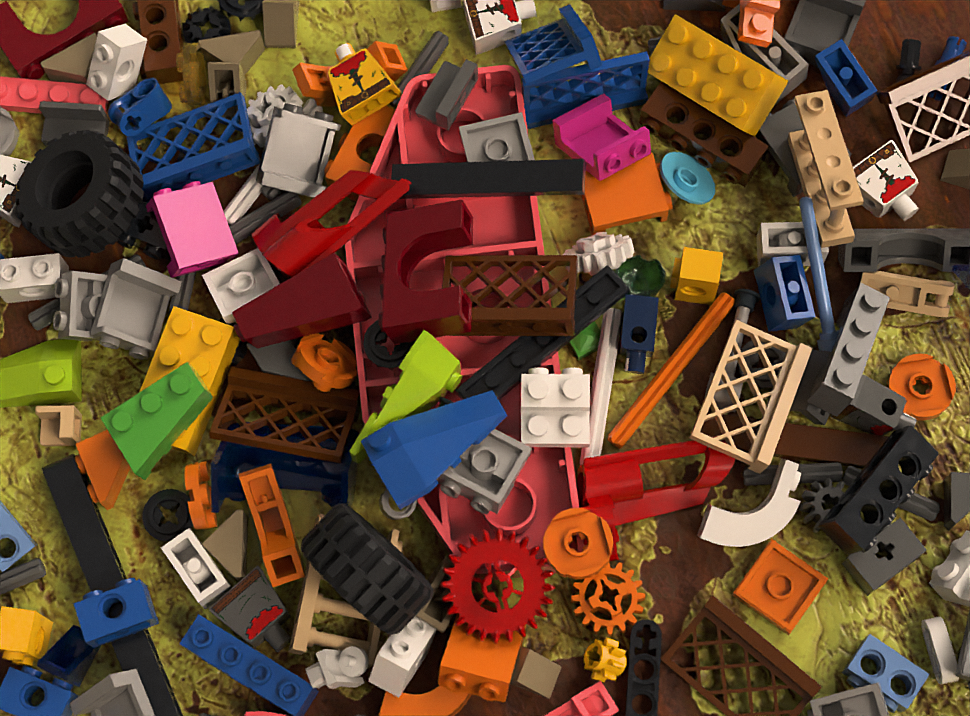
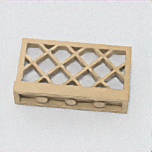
[689,320,812,474]

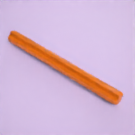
[608,292,735,449]

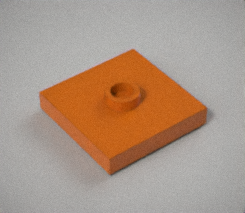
[732,539,828,635]

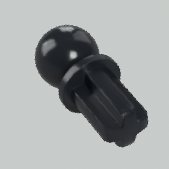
[894,39,922,83]

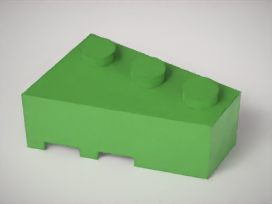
[101,362,213,480]

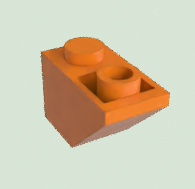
[75,429,130,510]

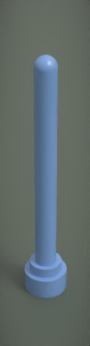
[799,196,839,352]

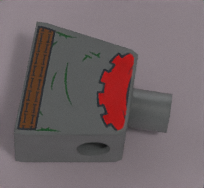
[830,374,917,436]
[209,566,291,652]

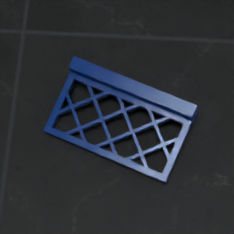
[505,4,603,84]
[522,51,650,129]
[126,92,260,203]

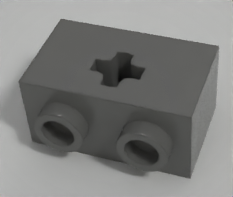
[842,518,927,596]

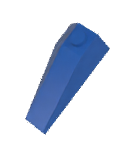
[360,390,508,510]

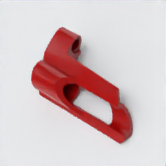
[251,170,412,279]
[576,436,737,562]

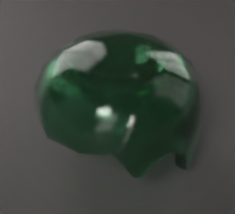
[614,254,666,299]

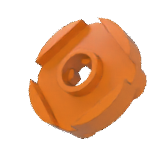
[291,333,358,392]
[887,354,956,421]
[185,461,217,530]
[543,508,613,579]

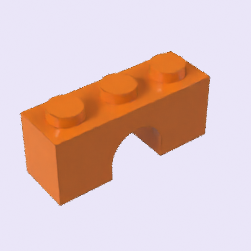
[324,106,395,202]

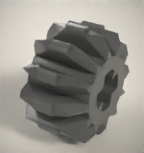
[799,478,844,536]

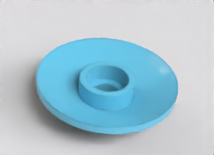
[660,152,715,205]

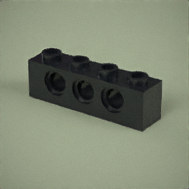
[818,425,939,555]

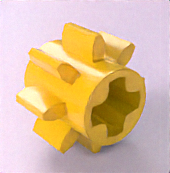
[584,637,626,682]

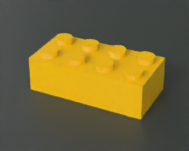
[648,14,789,137]
[139,306,240,457]

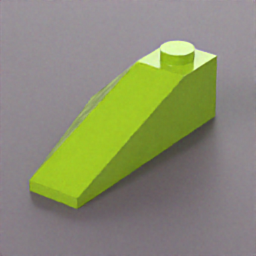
[349,330,463,464]
[0,339,82,408]

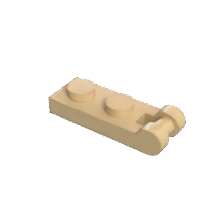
[860,271,955,317]

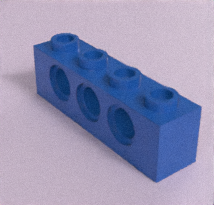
[179,614,319,716]

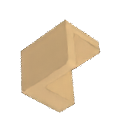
[35,405,82,447]

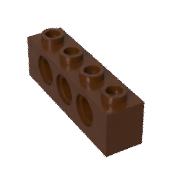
[132,0,188,84]
[639,81,769,187]

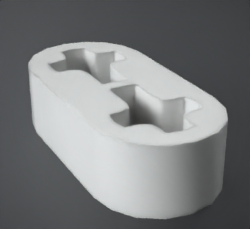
[922,616,959,684]

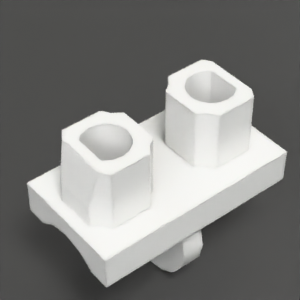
[306,646,369,689]

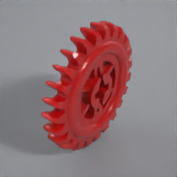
[440,528,555,644]

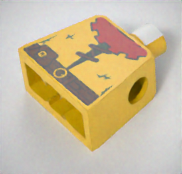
[328,44,402,126]

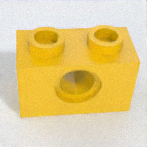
[670,247,723,305]
[0,606,53,667]

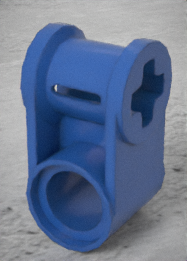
[108,78,172,136]

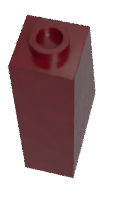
[232,253,372,349]

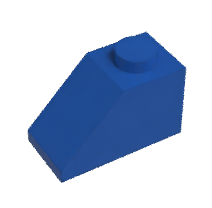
[814,39,878,117]

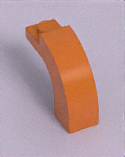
[722,0,780,48]
[292,41,408,107]
[239,463,306,587]
[379,685,472,716]

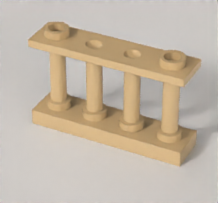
[787,90,864,248]
[288,514,403,668]

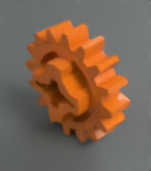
[571,561,646,636]

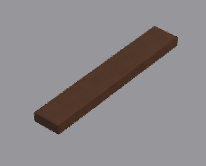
[700,412,889,469]

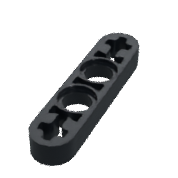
[625,619,662,716]

